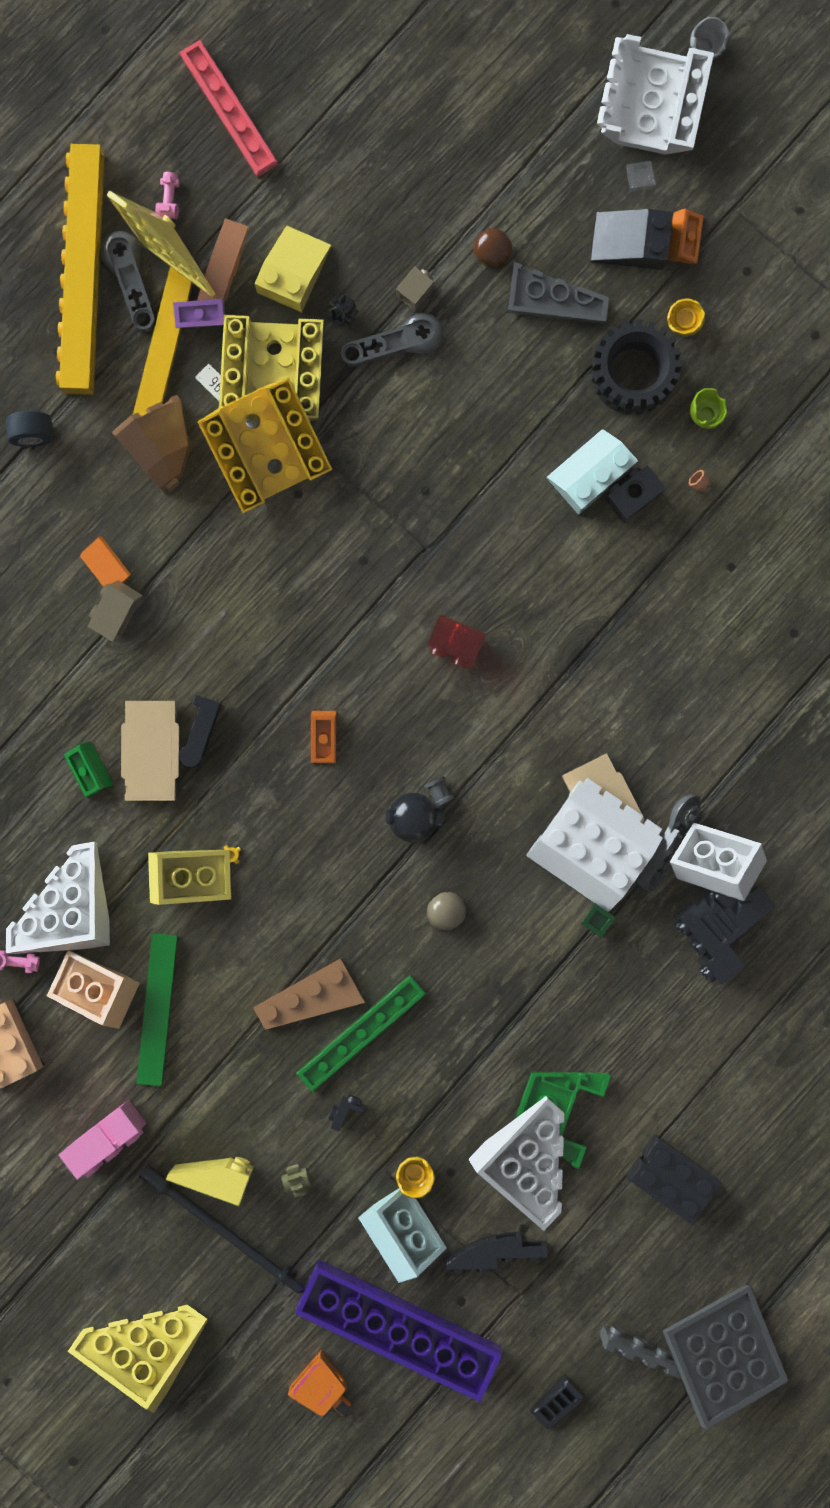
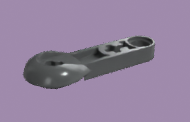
[100,231,156,333]
[341,313,444,367]
[638,794,701,892]

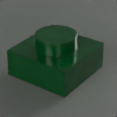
[580,903,615,938]

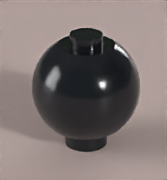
[386,793,444,843]

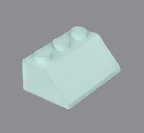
[547,429,638,515]
[359,1188,447,1283]

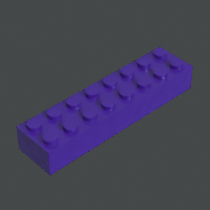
[295,1259,502,1402]

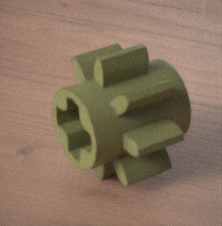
[282,1164,312,1198]

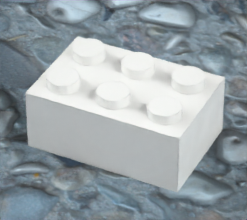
[670,823,767,901]

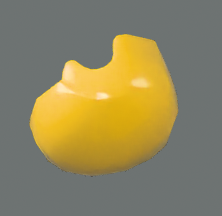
[667,298,705,337]
[396,1157,434,1199]

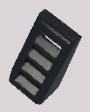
[530,1374,585,1430]

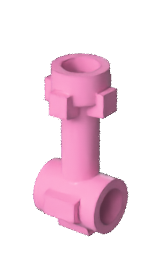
[156,172,180,220]
[0,950,40,973]

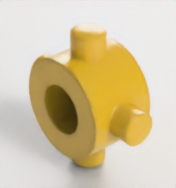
[223,845,241,864]

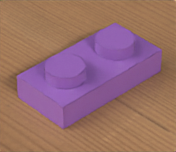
[173,299,225,328]

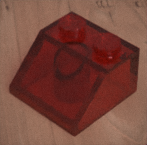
[427,615,486,669]

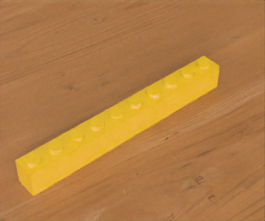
[56,144,104,395]

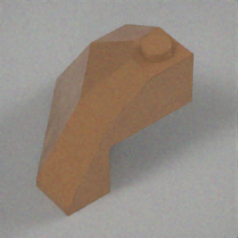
[112,395,191,493]

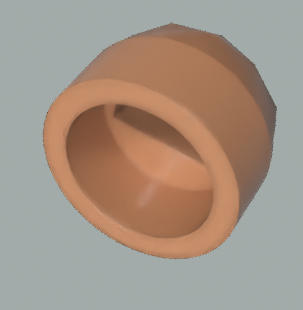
[688,470,711,492]

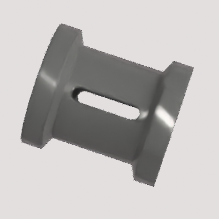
[424,776,455,808]

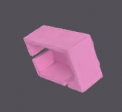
[59,1100,147,1179]

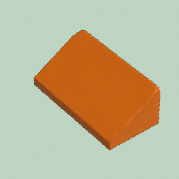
[668,208,704,264]
[80,536,131,587]

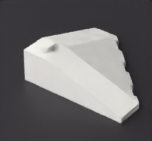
[6,842,110,954]
[469,1097,564,1231]

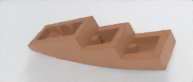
[197,219,249,301]

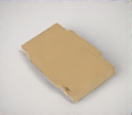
[121,701,179,801]
[562,753,644,824]

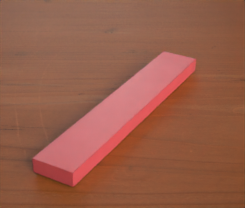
[180,40,278,178]

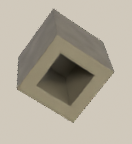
[396,267,434,312]

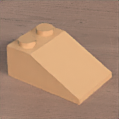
[47,950,140,1029]

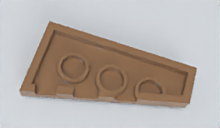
[253,958,365,1030]

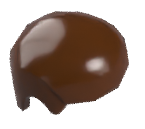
[473,228,512,267]

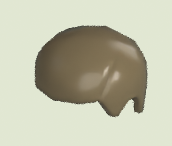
[427,892,467,931]

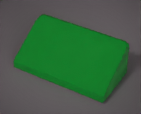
[64,741,113,798]

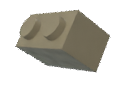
[88,580,143,642]

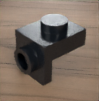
[328,1094,366,1132]

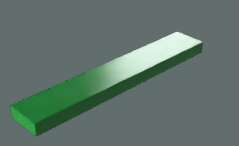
[137,933,178,1086]
[296,975,426,1092]

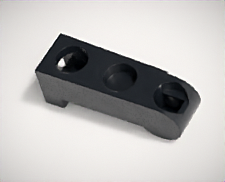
[179,695,222,768]

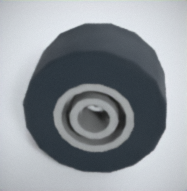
[6,411,53,447]

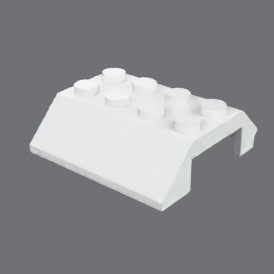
[597,34,714,154]
[526,778,663,912]

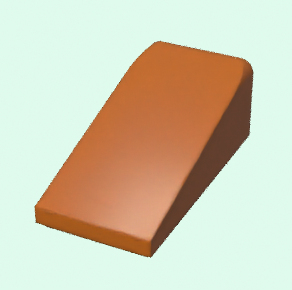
[311,711,337,763]

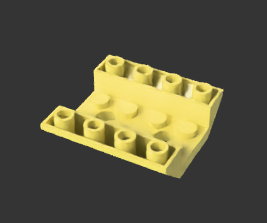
[219,315,324,422]

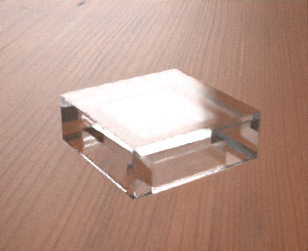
[626,161,655,192]

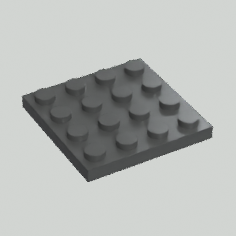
[663,1285,788,1429]

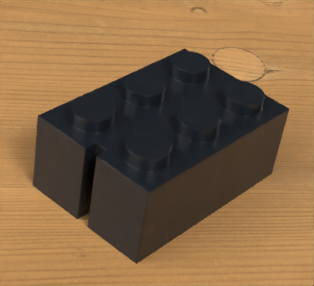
[626,1133,721,1225]

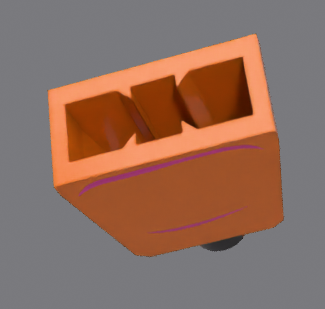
[288,1350,352,1416]

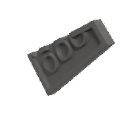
[508,262,609,324]
[600,1325,682,1379]

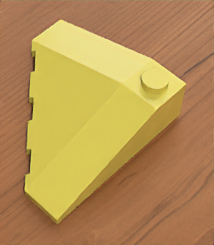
[107,191,216,298]
[68,1305,208,1413]

